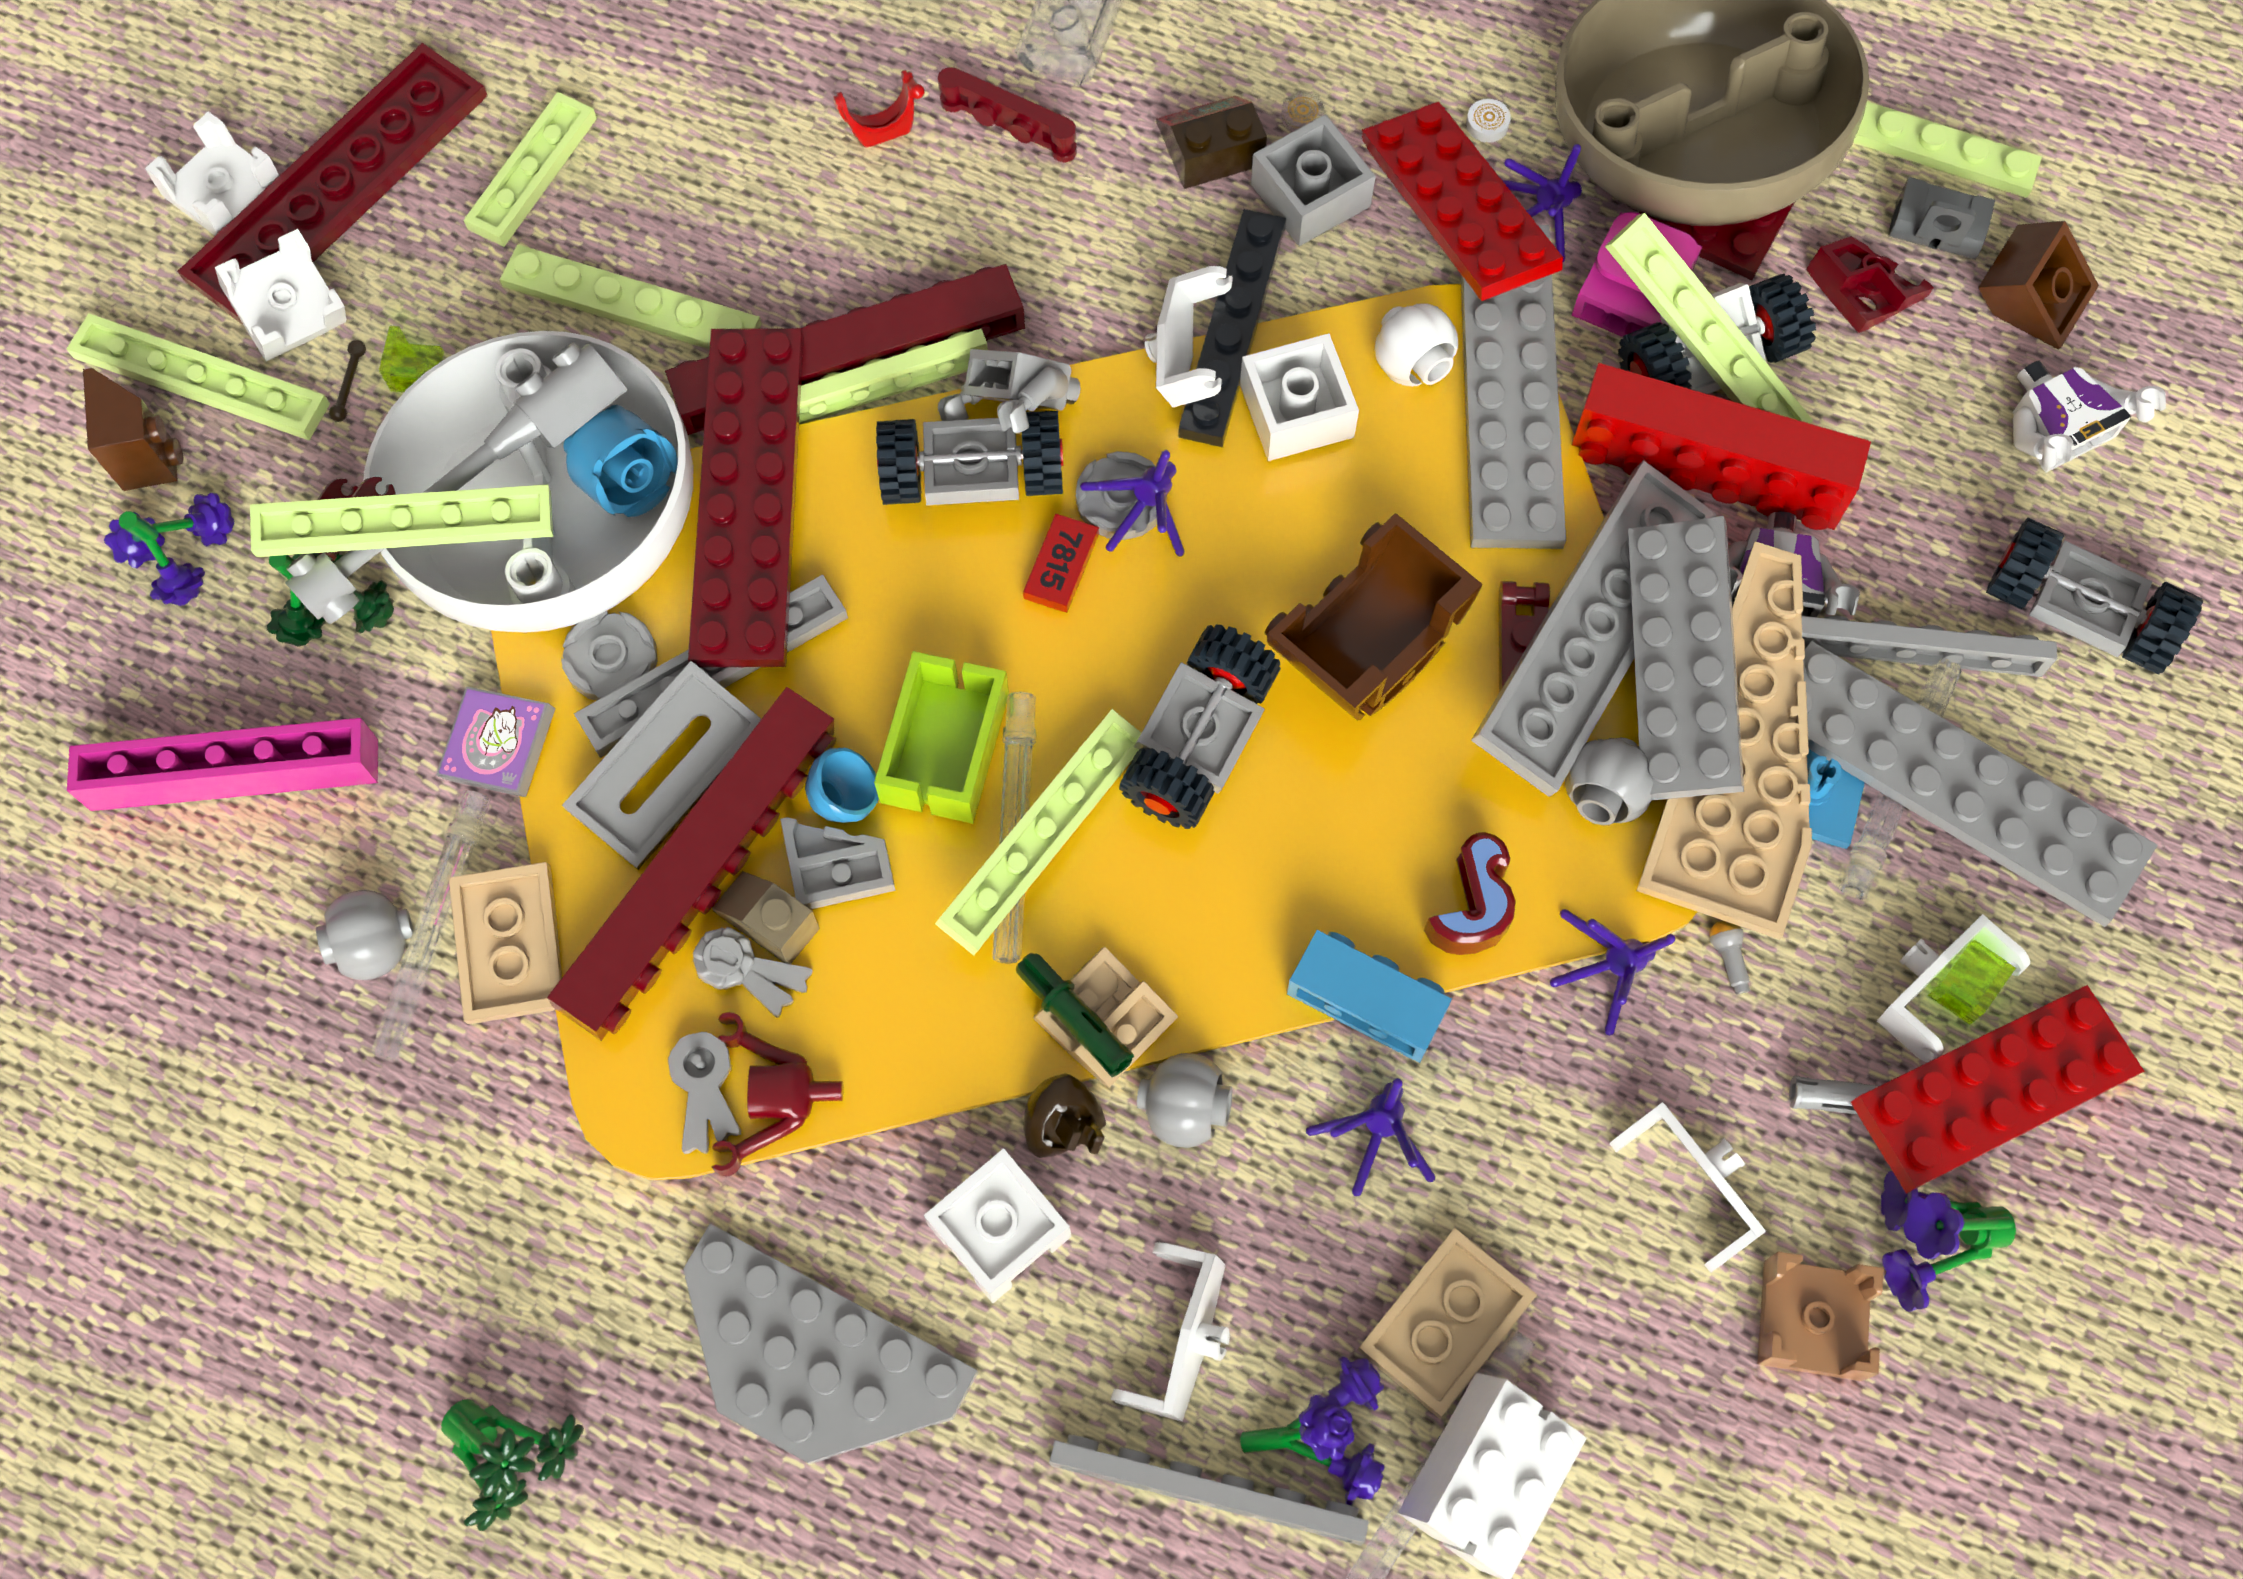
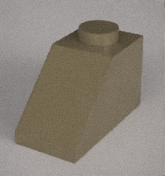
[712,871,820,964]

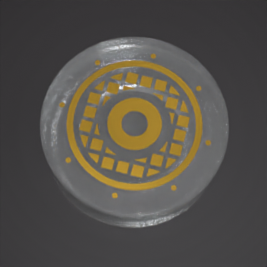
[1281,92,1324,133]

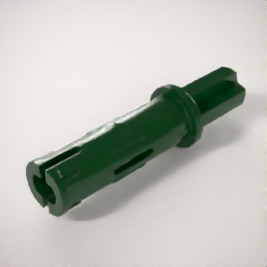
[1016,953,1134,1078]

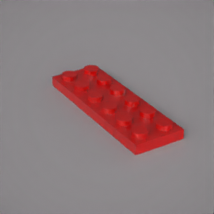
[1362,101,1563,301]
[1850,985,2144,1194]

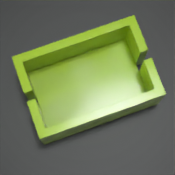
[874,651,1009,824]

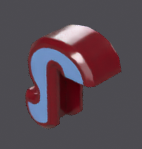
[1424,832,1516,955]

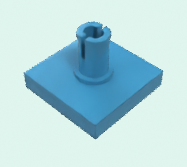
[1807,749,1865,849]

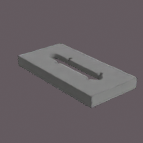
[562,661,761,870]

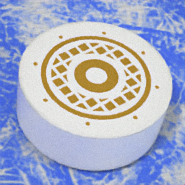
[1466,99,1511,142]

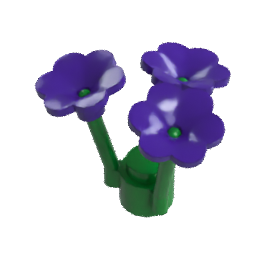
[1881,1171,2016,1312]

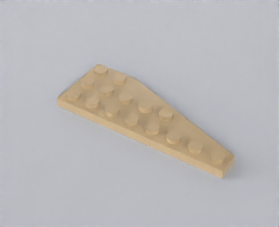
[1636,542,1812,939]

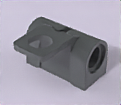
[1888,177,1995,259]

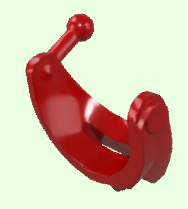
[833,70,925,147]

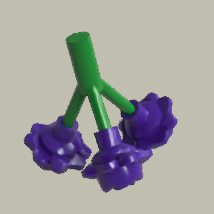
[104,493,234,606]
[1240,1356,1385,1506]

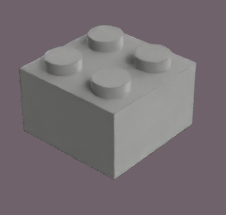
[1251,114,1375,246]

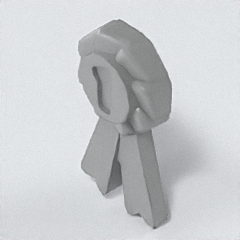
[693,927,813,1018]
[668,1032,741,1154]

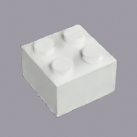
[1240,334,1359,461]

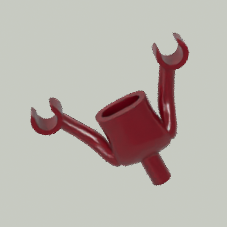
[712,1012,844,1177]

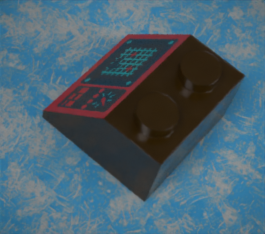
[1156,96,1267,189]

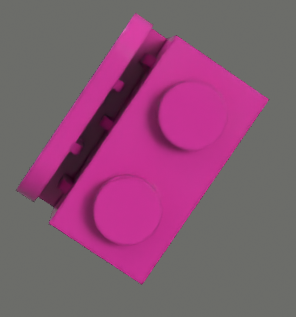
[1571,212,1702,337]

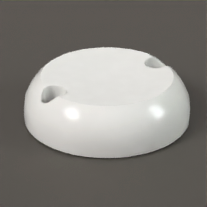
[363,331,693,633]

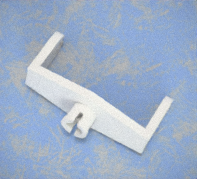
[1145,266,1233,408]
[1877,914,2030,1062]
[1609,1102,1766,1273]
[1111,1242,1230,1421]

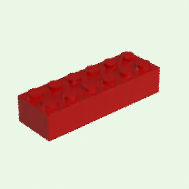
[1572,363,1871,530]

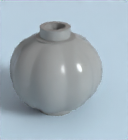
[1565,737,1653,825]
[316,890,414,980]
[1137,1053,1232,1148]

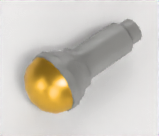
[1709,920,1750,995]

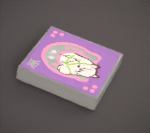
[436,687,555,798]

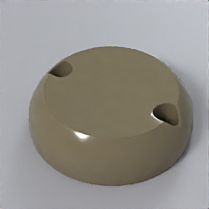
[1555,0,1870,226]

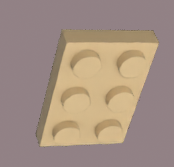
[449,862,562,1024]
[1357,1228,1537,1419]

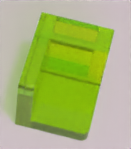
[379,326,444,392]
[1927,940,2016,1025]

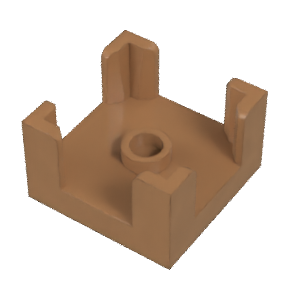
[1757,1252,1884,1381]

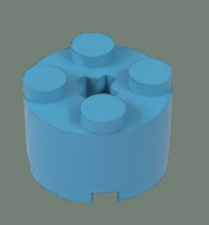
[563,405,678,517]

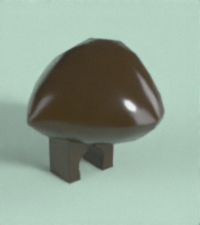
[1024,1074,1106,1158]

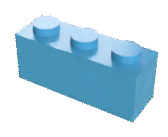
[1287,930,1452,1063]

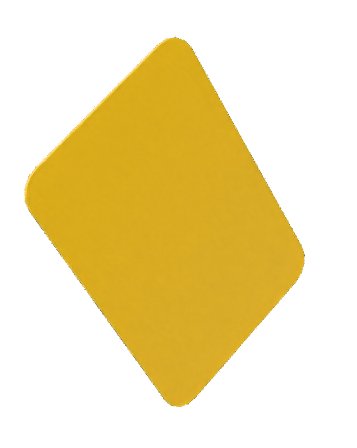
[491,284,1698,1180]

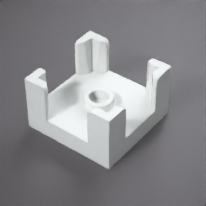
[145,111,280,236]
[215,229,347,362]
[924,1148,1071,1303]

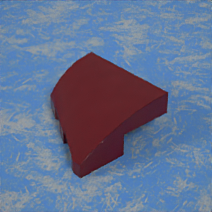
[1806,236,1934,334]

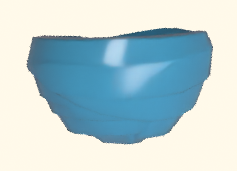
[805,748,879,823]

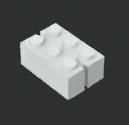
[1398,1373,1587,1579]

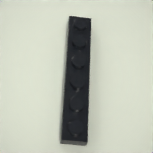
[1179,209,1286,447]

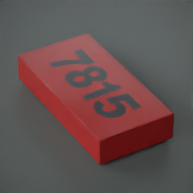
[1023,513,1099,613]

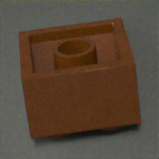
[1978,221,2099,349]
[83,368,183,491]

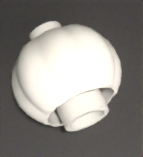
[1374,304,1458,386]

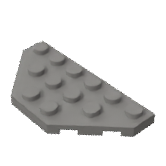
[683,1224,978,1464]

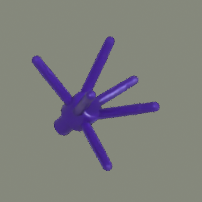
[1502,144,1582,262]
[1080,450,1184,556]
[1550,909,1676,1036]
[1306,1078,1435,1197]

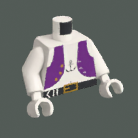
[2012,360,2166,473]

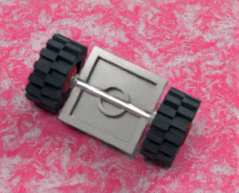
[876,410,1064,505]
[1986,517,2203,675]
[1119,624,1281,829]

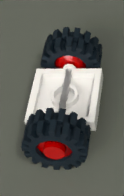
[1618,273,1816,394]

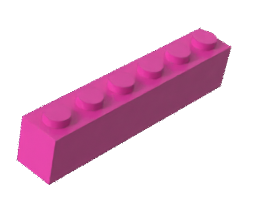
[67,718,378,811]

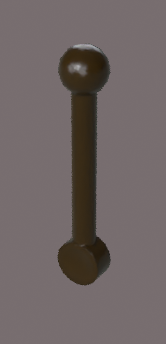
[329,340,366,422]

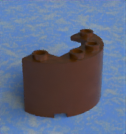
[1265,513,1482,720]

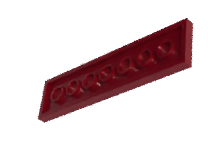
[178,43,488,327]
[688,328,804,668]

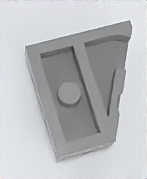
[781,817,896,909]

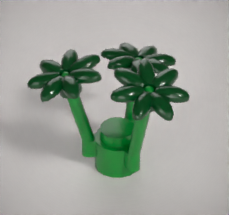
[441,1399,584,1531]

